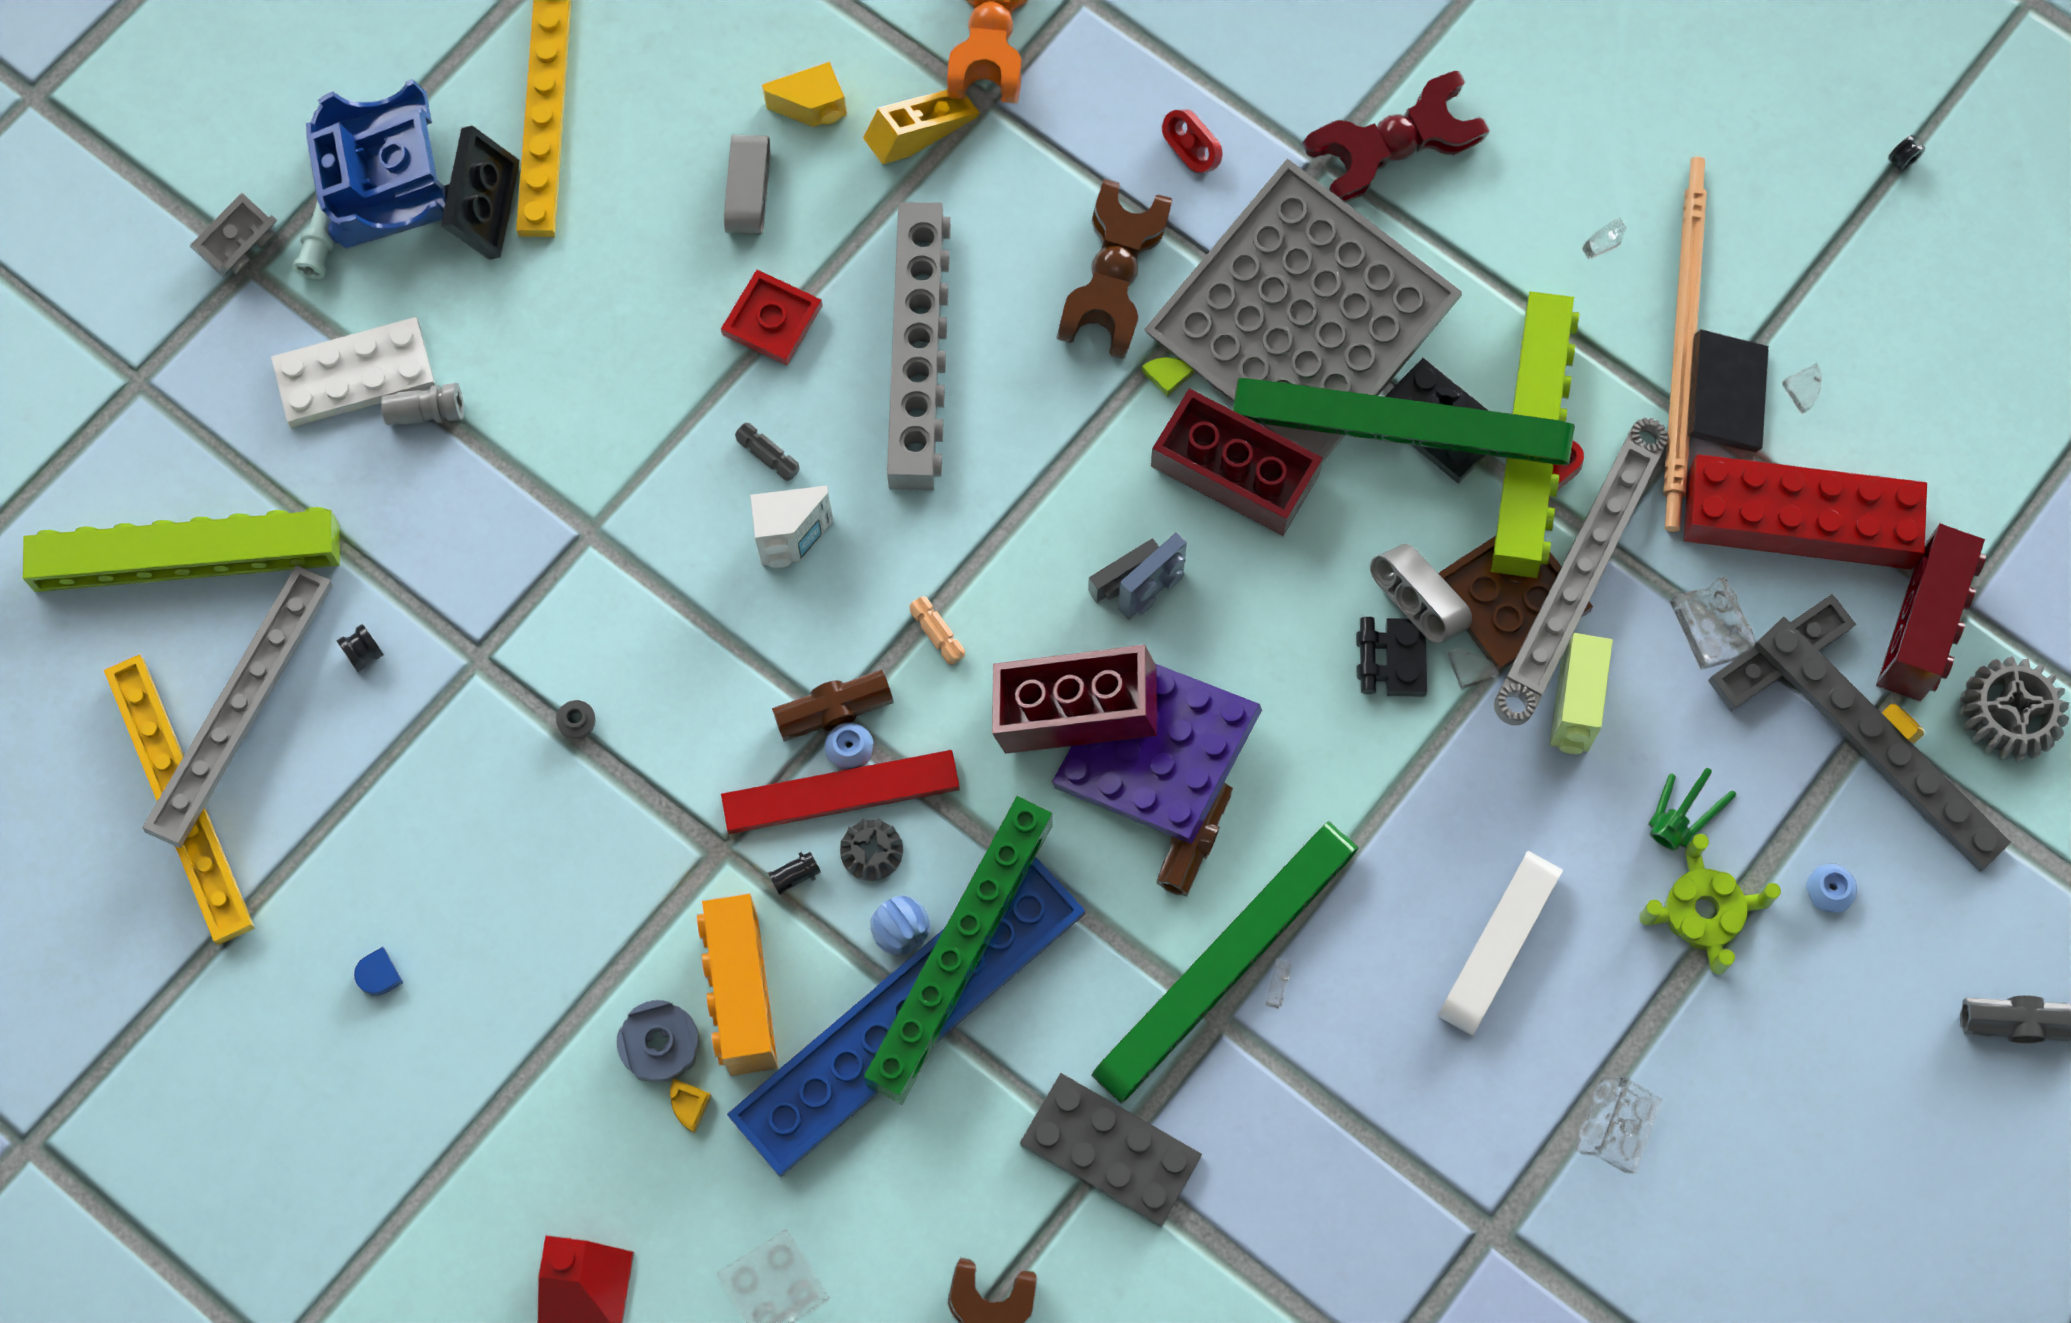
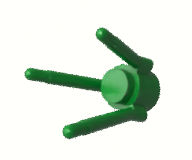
[1648,768,1736,851]

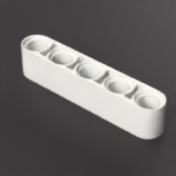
[1437,851,1563,1036]

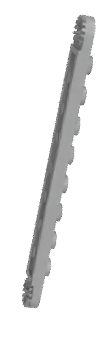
[1494,418,1668,726]

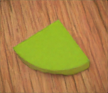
[1142,357,1194,396]

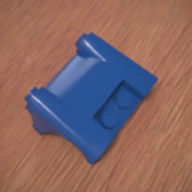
[306,79,447,249]

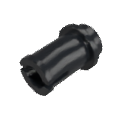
[768,852,821,895]

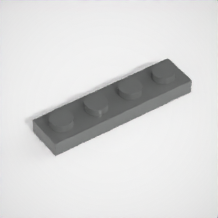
[1708,594,1856,712]

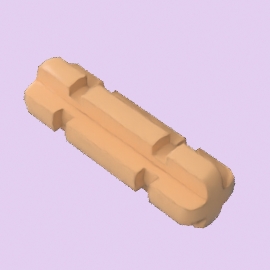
[909,596,965,665]

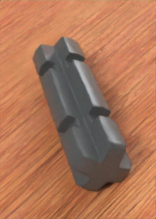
[735,423,800,481]

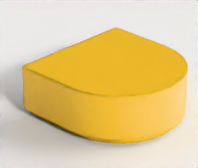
[1882,703,1925,744]

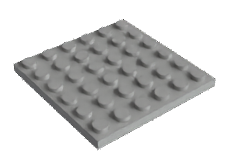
[1144,158,1462,463]

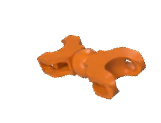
[947,0,1028,104]

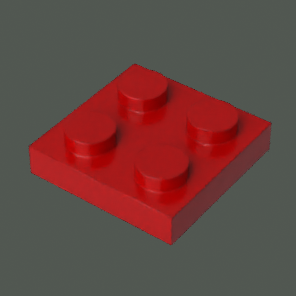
[721,269,823,366]

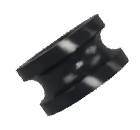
[1888,135,1926,172]

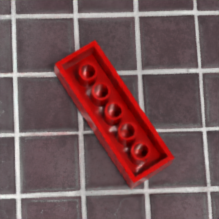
[1683,454,1927,570]

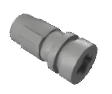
[381,383,464,425]

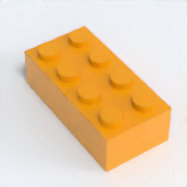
[697,894,778,1076]

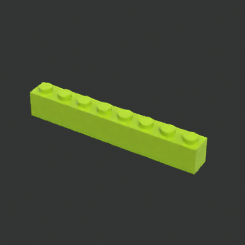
[1491,291,1580,578]
[23,507,340,592]

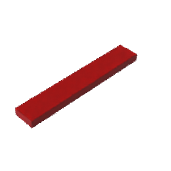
[721,750,960,835]

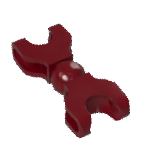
[1302,70,1490,202]

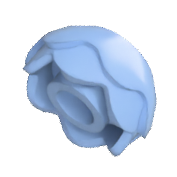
[825,722,874,770]
[1806,864,1857,913]

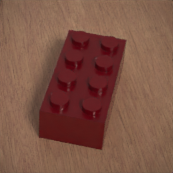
[1151,388,1323,536]
[1876,523,1986,702]
[992,644,1157,754]

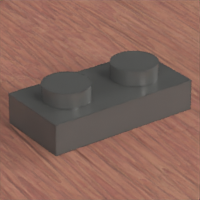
[1088,538,1159,603]

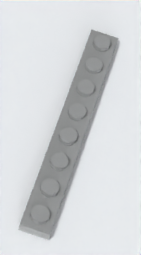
[142,565,332,848]

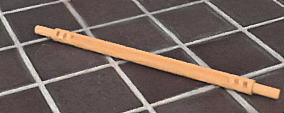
[1663,157,1707,532]

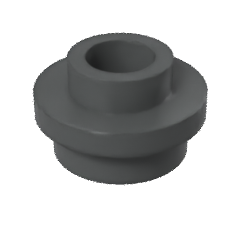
[556,700,596,739]

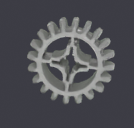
[1959,656,2070,762]

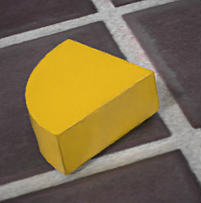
[670,1078,712,1133]

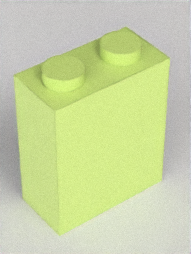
[1550,633,1613,754]

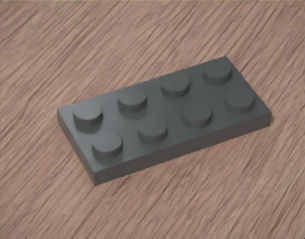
[1020,1073,1202,1227]

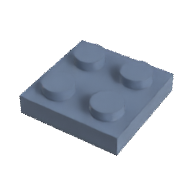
[1118,532,1187,620]

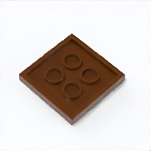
[1438,536,1593,673]

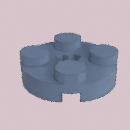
[617,1000,699,1083]

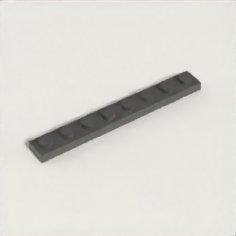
[1753,617,2011,872]

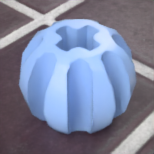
[870,895,930,956]

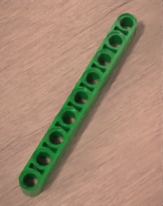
[1233,378,1575,465]
[1091,821,1359,1104]

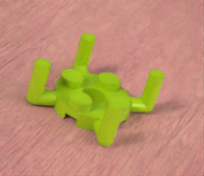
[1639,834,1781,975]

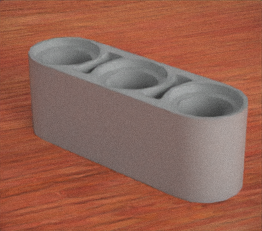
[724,134,770,234]
[1370,544,1472,643]

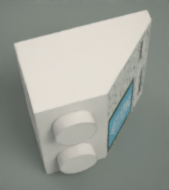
[750,485,833,568]

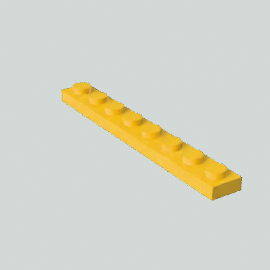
[516,0,572,237]
[104,654,255,945]

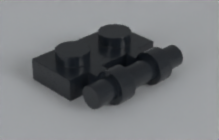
[1356,617,1427,697]

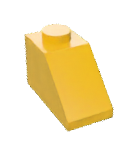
[762,61,847,127]

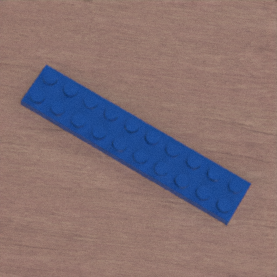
[727,857,1085,1178]

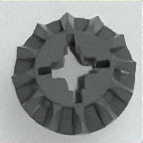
[840,819,903,881]

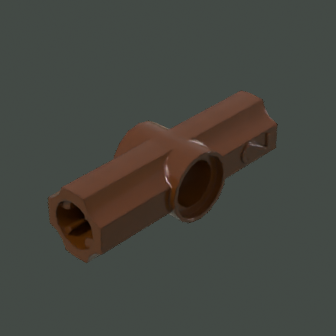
[772,670,894,742]
[1156,782,1233,897]

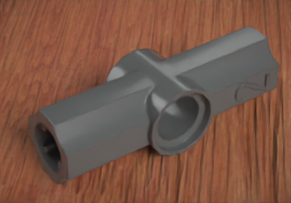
[1960,996,2071,1043]

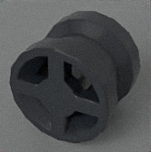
[336,624,384,672]

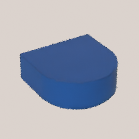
[354,947,404,996]

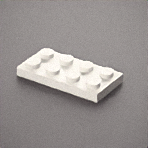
[271,317,435,428]

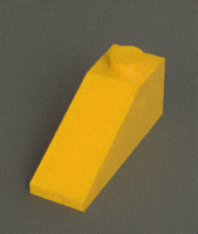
[863,90,980,164]

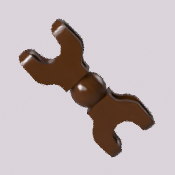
[1056,179,1172,359]
[947,1257,1037,1323]

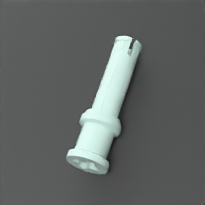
[292,200,334,280]

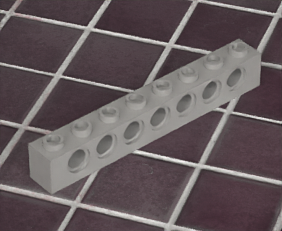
[887,202,951,490]

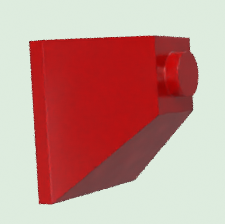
[537,1235,634,1323]

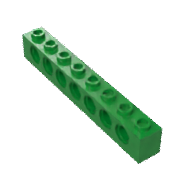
[864,796,1052,1105]

